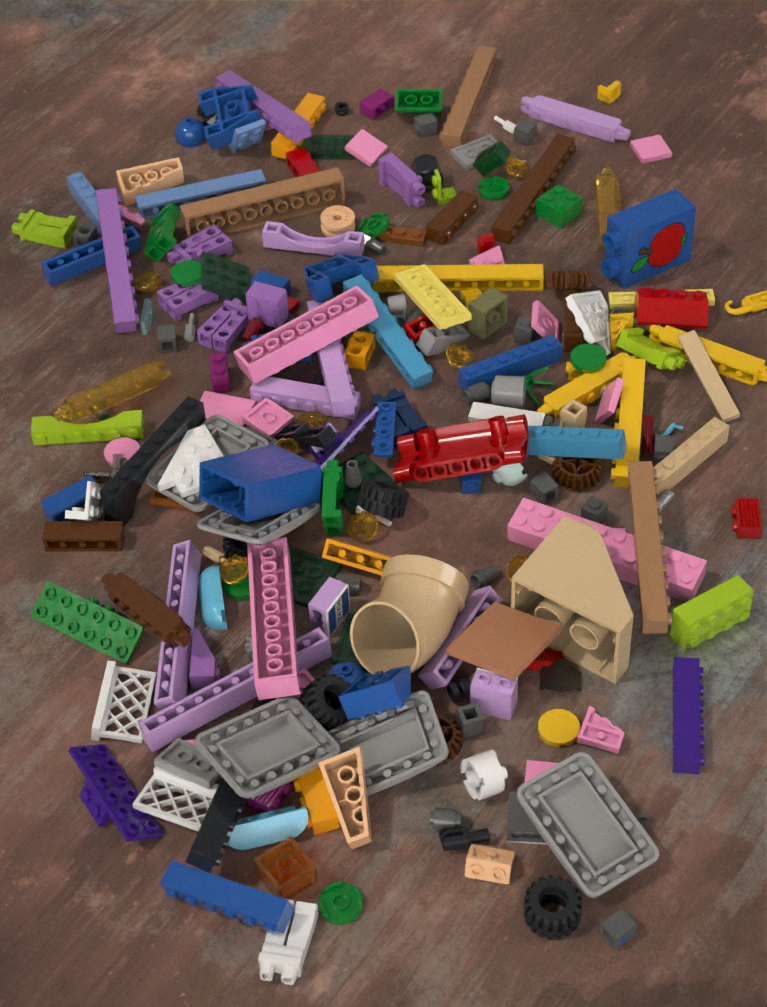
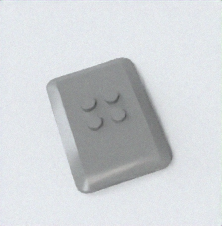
[146,415,269,512]
[197,503,320,546]
[327,691,449,796]
[195,696,340,798]
[517,752,659,898]

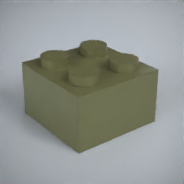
[468,287,508,340]

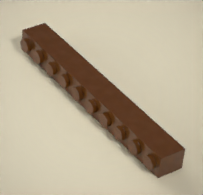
[491,134,576,245]

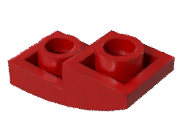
[526,649,565,672]

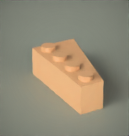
[116,157,184,207]

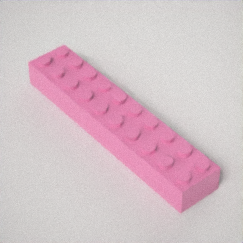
[507,498,707,602]
[247,537,301,700]

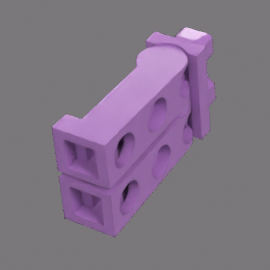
[378,153,425,207]
[167,224,233,265]
[157,272,225,322]
[197,298,249,354]

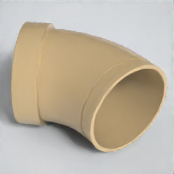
[350,554,469,675]

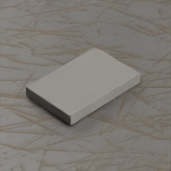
[450,134,498,171]
[154,738,222,789]

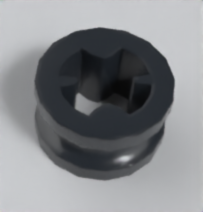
[335,102,349,116]

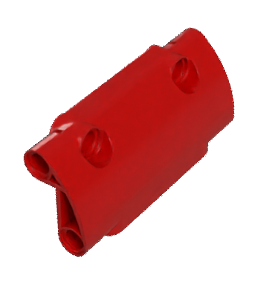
[393,414,529,484]

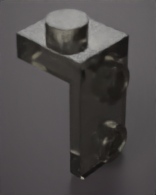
[83,454,127,480]

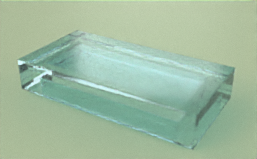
[140,298,153,335]

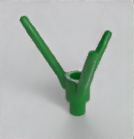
[522,366,554,408]

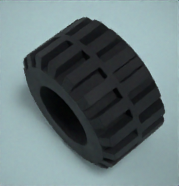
[357,479,410,518]
[299,673,350,731]
[524,875,582,940]

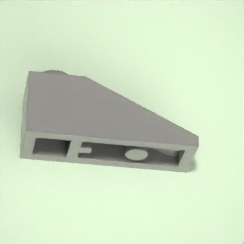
[416,324,470,356]

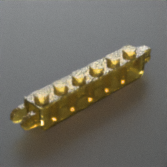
[596,167,621,249]
[54,360,173,423]

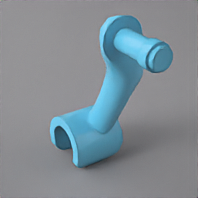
[654,422,684,442]

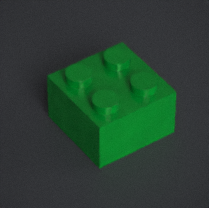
[536,184,583,229]

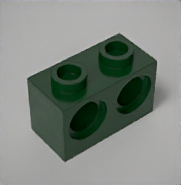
[472,140,511,176]

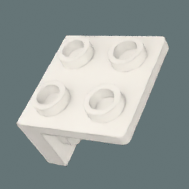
[65,481,102,521]

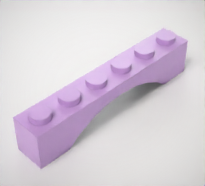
[262,221,365,256]

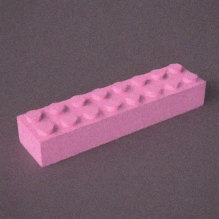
[233,286,379,384]

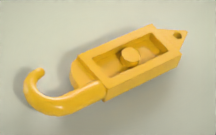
[724,290,767,315]

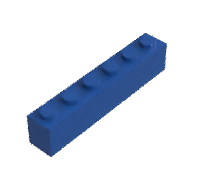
[41,225,141,287]
[458,335,562,390]
[159,860,295,934]

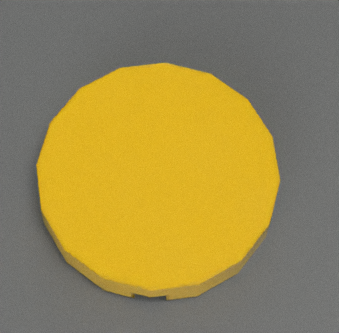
[538,709,580,747]

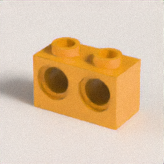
[344,331,376,370]

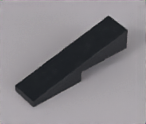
[275,422,338,448]

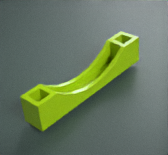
[31,410,144,445]

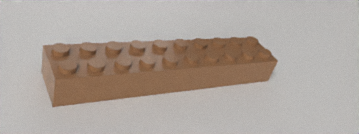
[180,167,345,239]

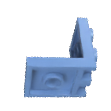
[216,119,266,154]

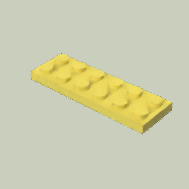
[394,264,472,330]

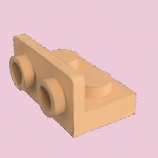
[465,844,515,885]

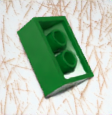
[395,89,443,114]

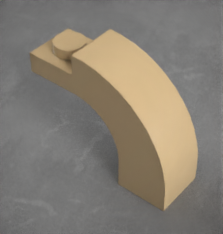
[538,399,587,465]

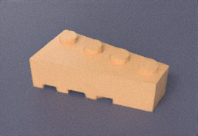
[319,747,372,850]

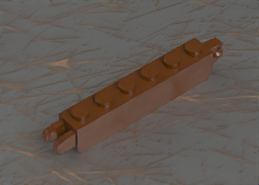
[101,572,192,648]

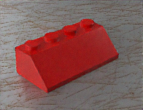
[634,287,709,329]

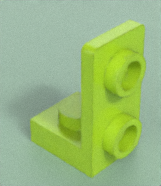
[432,169,456,205]

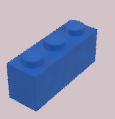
[41,475,102,521]

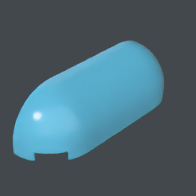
[198,565,228,630]
[227,806,308,850]

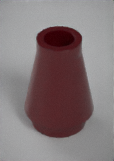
[241,317,265,342]

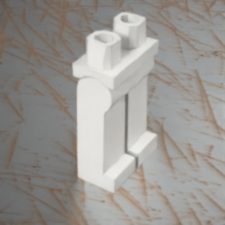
[258,899,318,985]

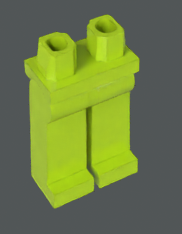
[12,209,78,249]
[616,327,687,370]

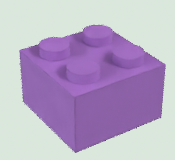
[246,281,289,328]

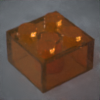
[254,836,318,900]

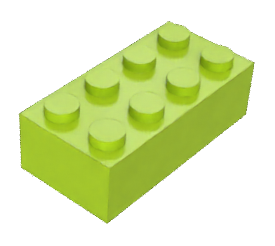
[670,575,754,651]

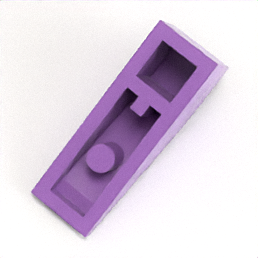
[189,628,221,689]

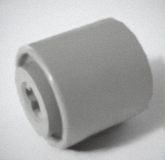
[491,375,526,409]

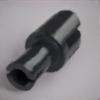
[438,826,490,851]

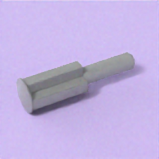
[184,313,196,342]

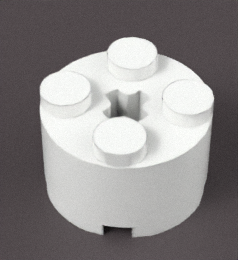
[460,750,508,800]

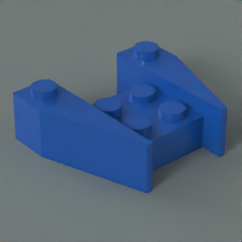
[198,85,261,150]
[302,253,379,303]

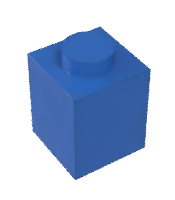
[459,472,481,494]

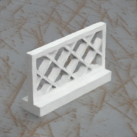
[91,661,156,743]
[133,766,219,831]

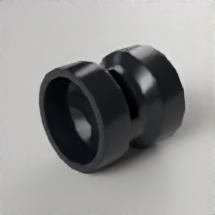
[446,677,471,704]

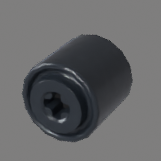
[411,154,444,193]

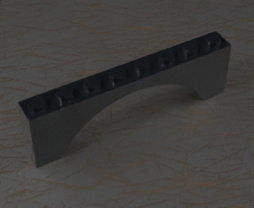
[99,396,206,527]

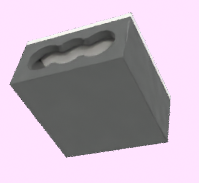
[507,791,547,844]

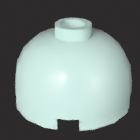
[491,463,527,486]

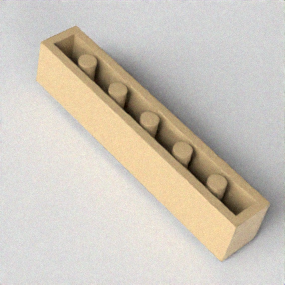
[653,417,729,499]

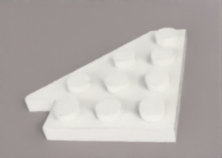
[565,290,611,356]
[158,424,223,498]

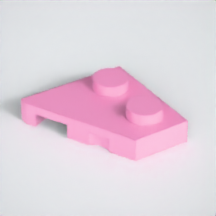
[469,246,505,265]
[577,706,625,754]

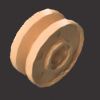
[320,205,356,237]

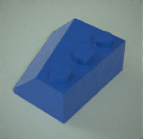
[338,666,411,720]

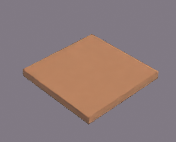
[446,602,562,680]

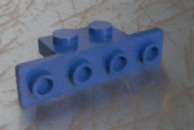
[372,402,396,457]

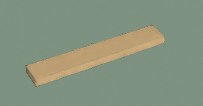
[678,330,740,423]

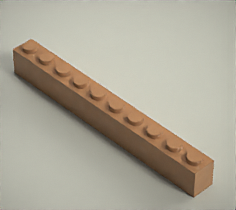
[439,46,496,149]
[628,461,672,634]

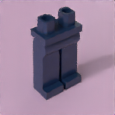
[372,388,428,449]

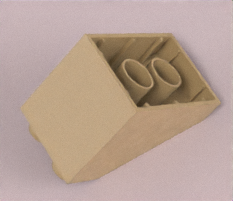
[511,516,633,684]

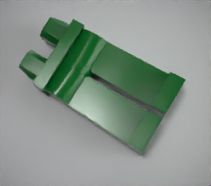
[144,203,181,262]
[322,460,345,535]

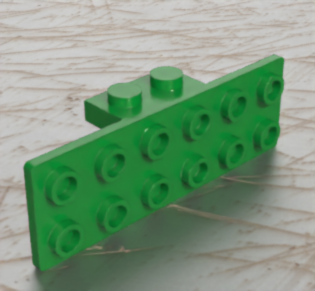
[30,581,145,664]

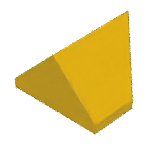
[609,312,634,351]

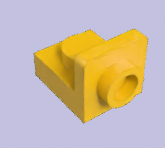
[597,80,621,104]
[460,288,482,309]

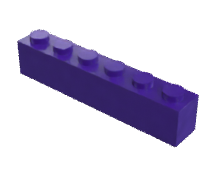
[673,657,705,774]

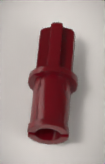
[641,415,655,453]

